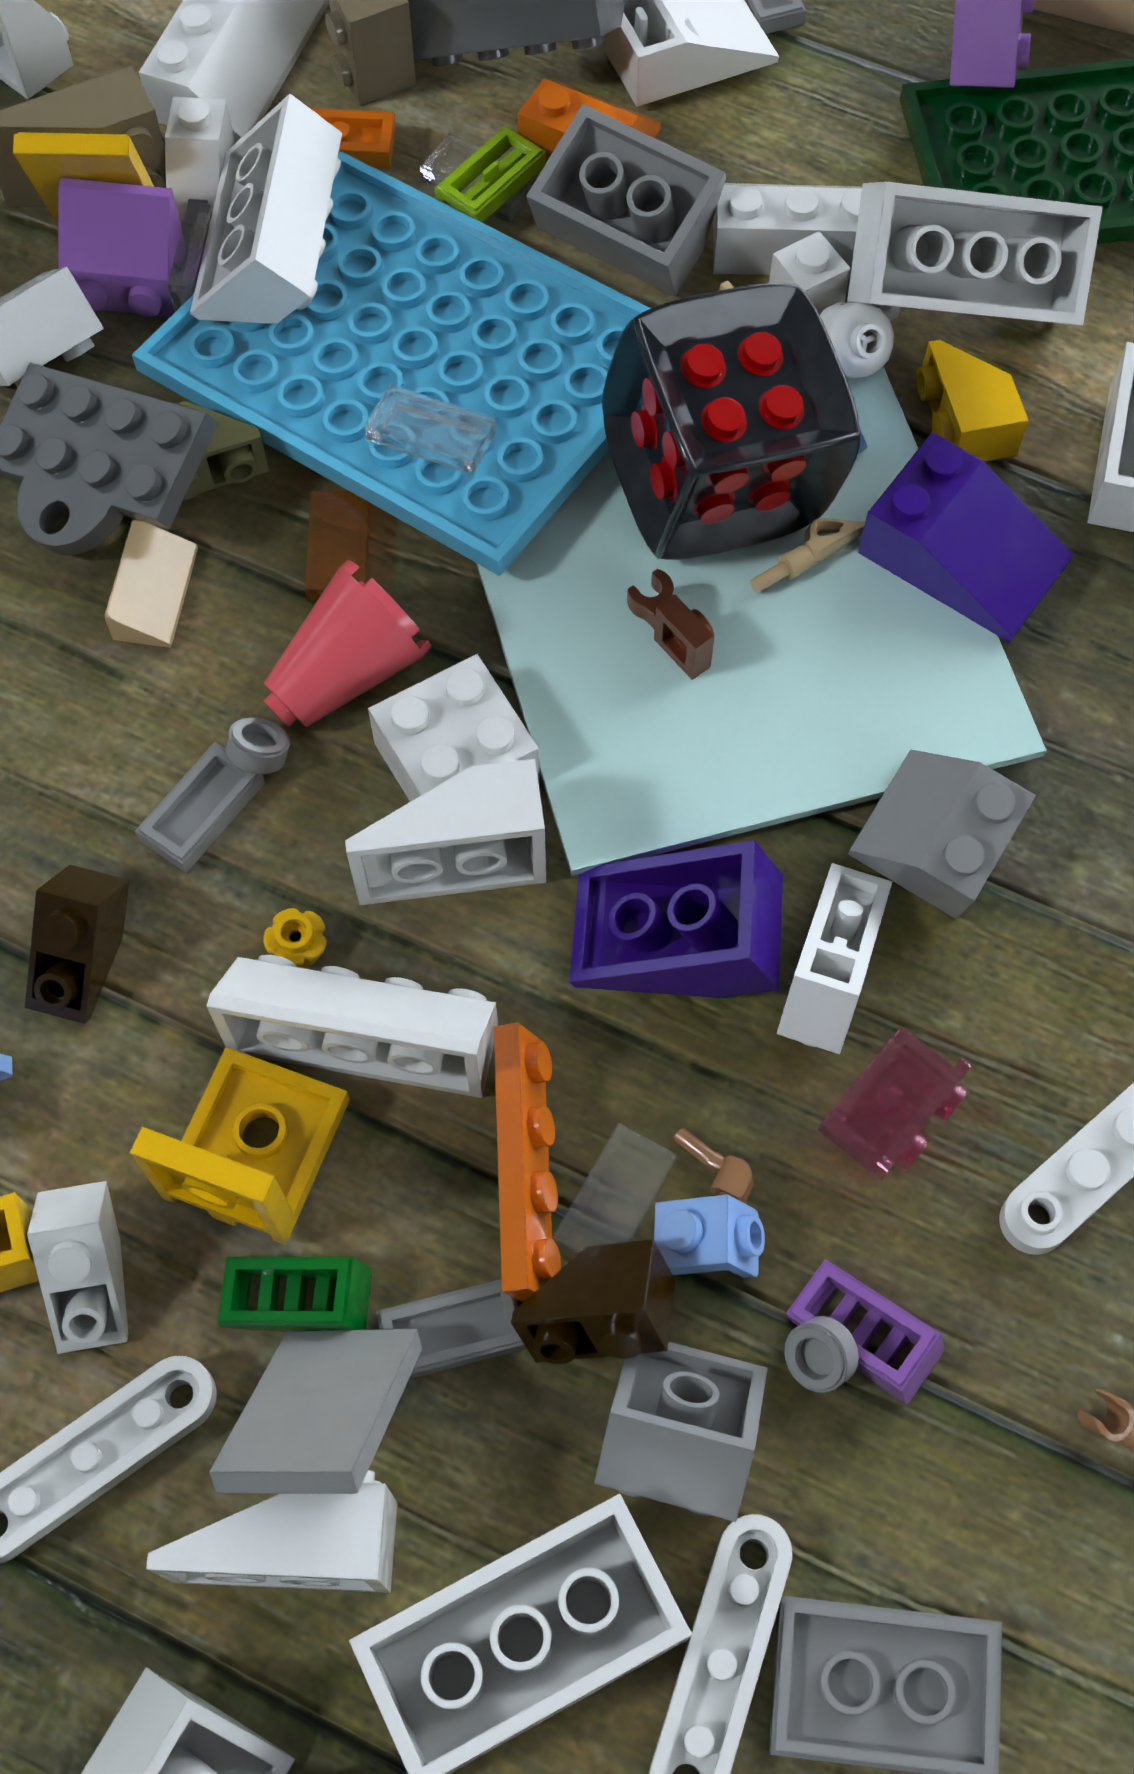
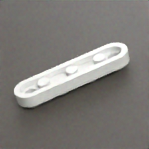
[999,1083,1134,1255]
[0,1356,217,1563]
[649,1514,792,1774]

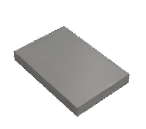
[209,1329,422,1494]
[768,1596,1002,1774]

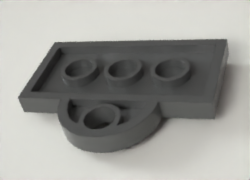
[0,363,218,555]

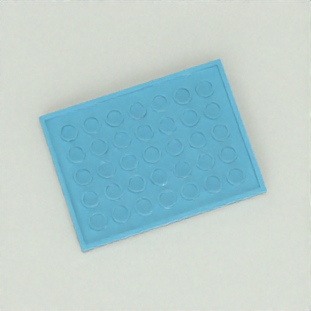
[132,151,651,576]

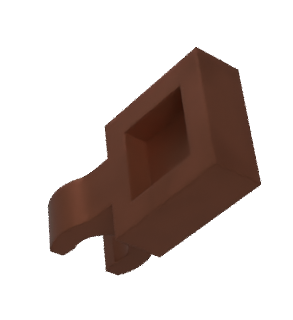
[627,569,715,680]

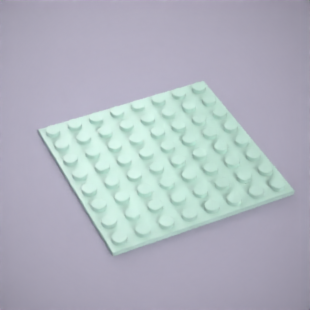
[476,368,1046,876]

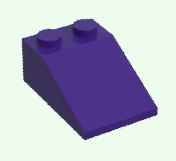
[858,432,1073,643]
[569,840,783,998]

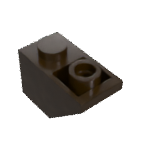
[25,865,130,1024]
[511,1239,675,1364]

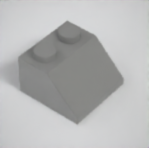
[847,749,1036,919]
[594,1342,768,1522]

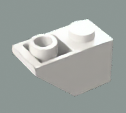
[27,1181,128,1354]

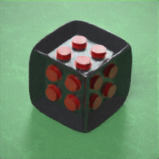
[602,282,860,560]

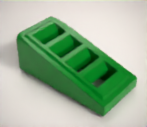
[217,1256,372,1332]

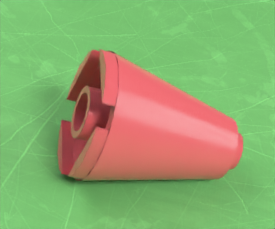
[263,560,432,727]

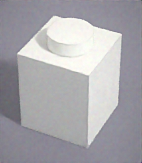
[769,231,851,315]

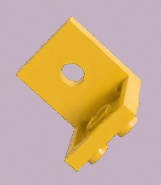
[130,1047,350,1245]

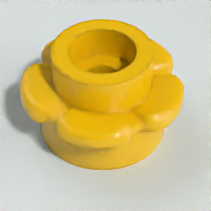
[263,908,327,968]

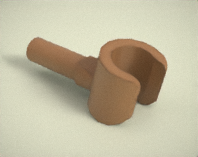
[674,1127,754,1203]
[1077,1389,1134,1453]

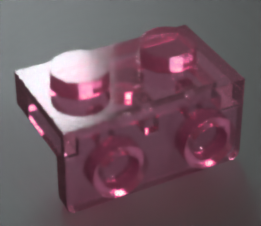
[818,1026,972,1181]

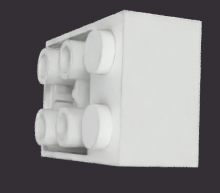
[602,0,779,107]

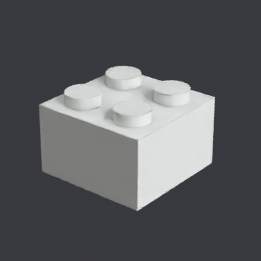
[368,654,540,802]

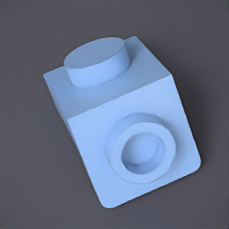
[654,1194,765,1278]

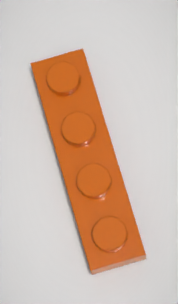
[494,1022,561,1302]

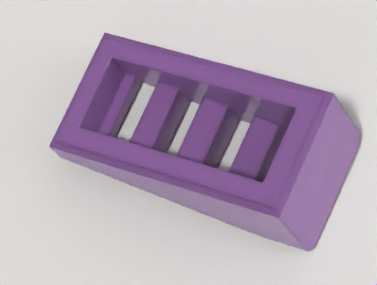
[786,1259,945,1405]

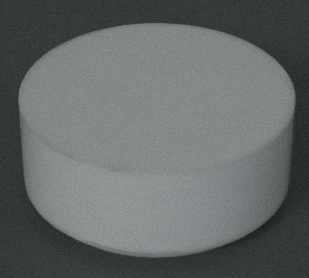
[225,717,290,774]
[784,1316,859,1393]

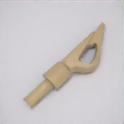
[750,518,865,593]

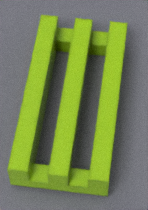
[434,125,546,223]

